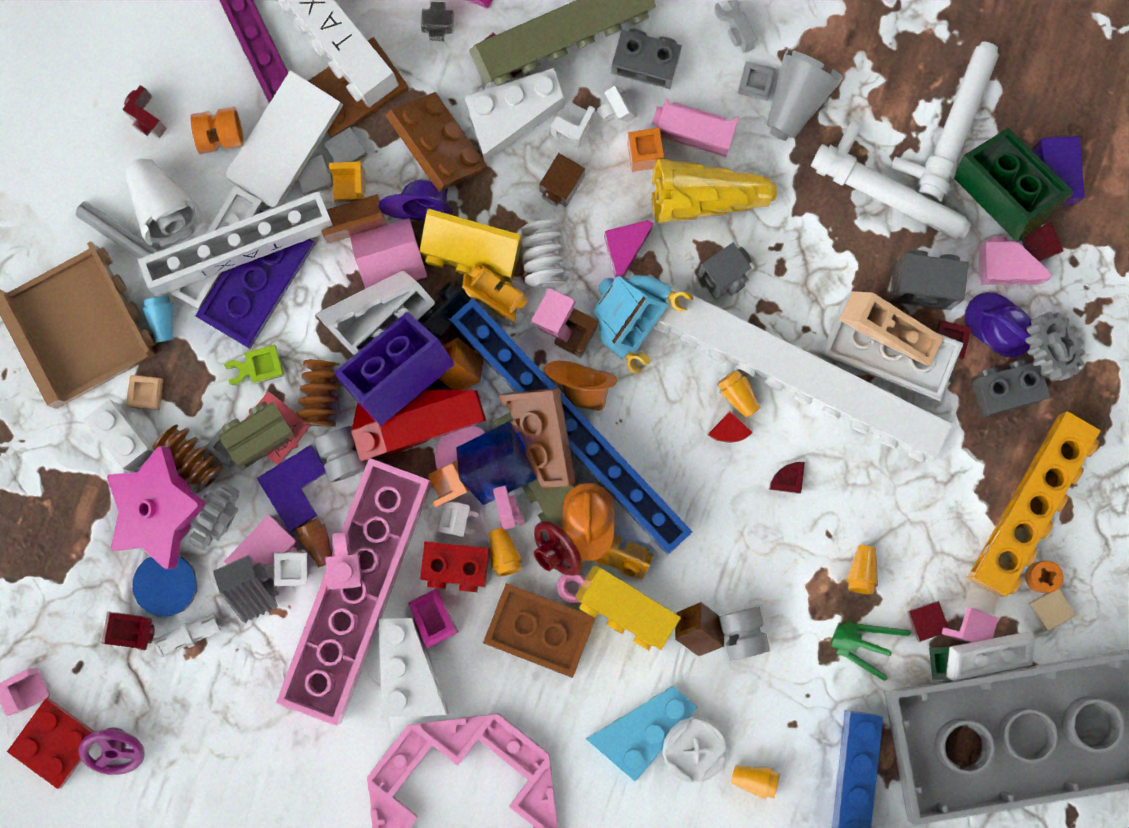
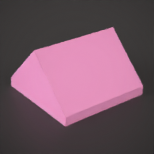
[350,218,428,289]

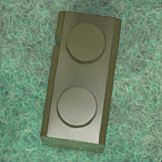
[218,402,295,471]

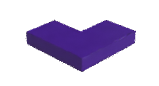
[256,445,326,532]

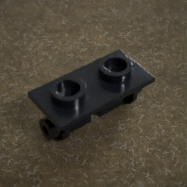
[417,280,472,339]

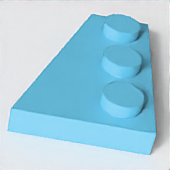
[586,686,698,782]

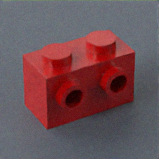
[420,541,490,593]

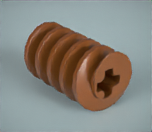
[296,359,341,427]
[153,424,224,494]

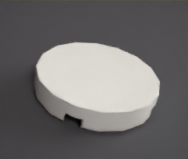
[663,717,727,783]

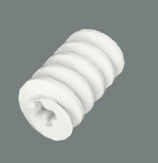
[521,219,565,288]

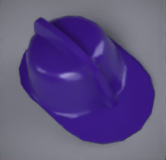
[378,180,454,221]
[965,292,1032,357]

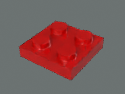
[7,698,95,789]

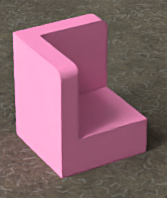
[531,288,576,342]
[942,607,998,643]
[0,668,50,716]

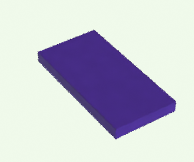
[195,210,316,349]

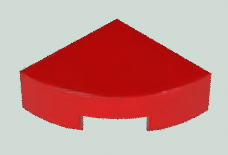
[708,411,753,443]

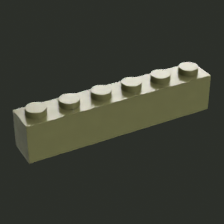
[469,0,656,86]

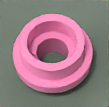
[557,572,586,603]

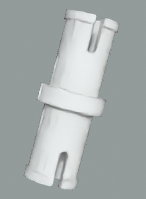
[153,613,221,658]

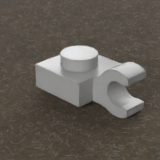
[714,0,758,54]

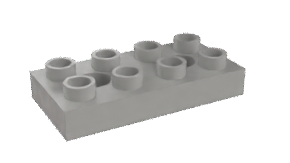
[884,650,1129,825]

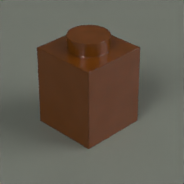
[539,153,585,207]

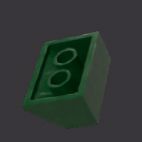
[954,127,1074,242]

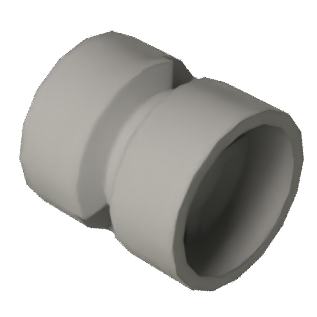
[314,426,367,483]
[719,607,770,661]

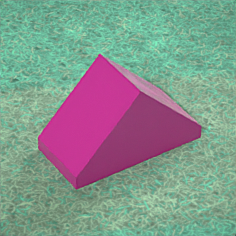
[604,220,653,278]
[408,588,459,648]

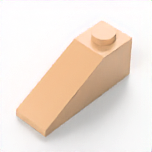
[839,291,944,366]

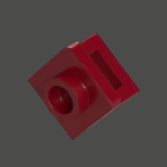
[122,85,167,138]
[101,611,155,651]

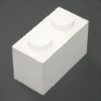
[84,399,154,472]

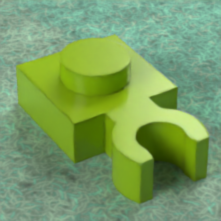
[224,344,285,386]

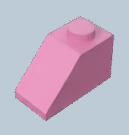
[979,237,1051,285]
[223,515,300,566]

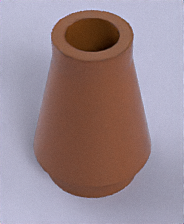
[296,518,333,568]

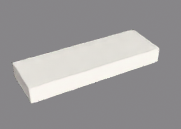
[947,632,1036,681]

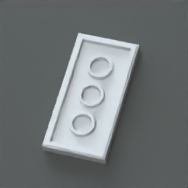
[225,70,344,208]
[821,297,963,403]

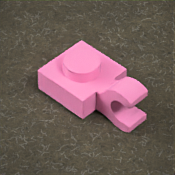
[493,486,525,530]
[325,532,362,590]

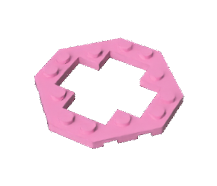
[367,713,558,828]

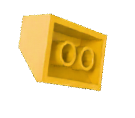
[420,209,522,285]

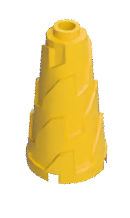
[651,159,777,223]

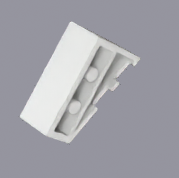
[464,68,564,163]
[315,270,435,356]
[379,618,449,718]

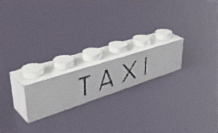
[276,0,399,107]
[138,191,333,297]

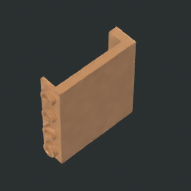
[0,241,156,409]

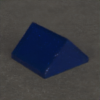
[456,420,537,505]

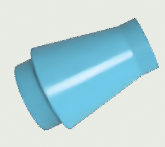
[142,295,174,343]

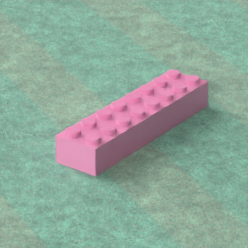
[276,458,432,726]

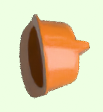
[543,361,618,411]
[562,483,614,561]

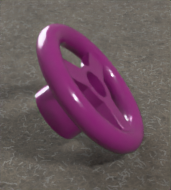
[79,728,145,775]

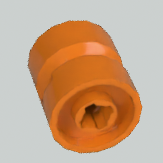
[190,106,244,154]

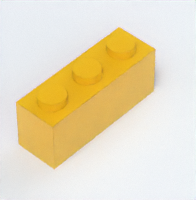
[574,565,681,651]

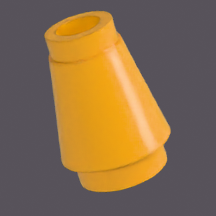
[717,369,761,418]
[488,528,523,577]
[846,545,878,594]
[731,765,780,800]

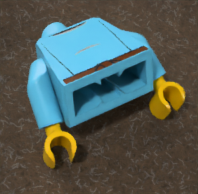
[594,275,694,373]

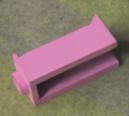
[652,98,739,157]

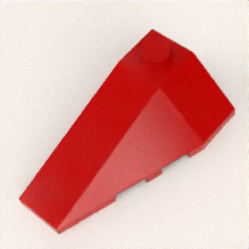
[351,390,487,462]

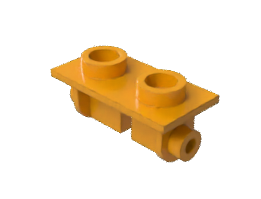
[462,264,527,322]
[593,534,654,580]

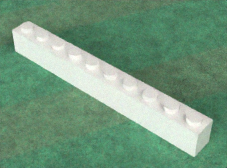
[653,282,953,463]

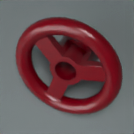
[534,521,582,576]

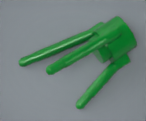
[830,620,911,681]

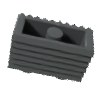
[213,555,279,623]

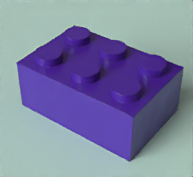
[333,311,455,426]

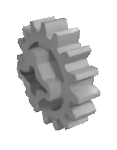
[1025,311,1085,381]
[189,483,240,550]

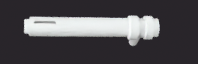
[891,42,999,203]
[811,123,972,239]

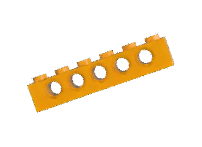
[967,411,1101,597]

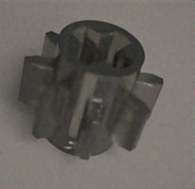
[421,1,454,41]

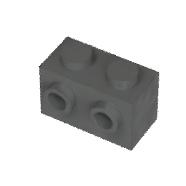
[611,28,682,89]
[697,242,752,301]
[971,358,1051,418]

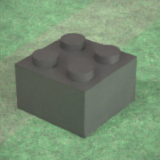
[889,250,969,310]

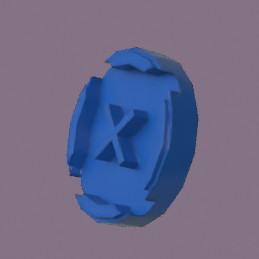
[132,556,198,616]

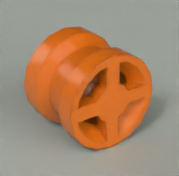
[1025,561,1064,593]

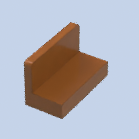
[322,194,387,244]

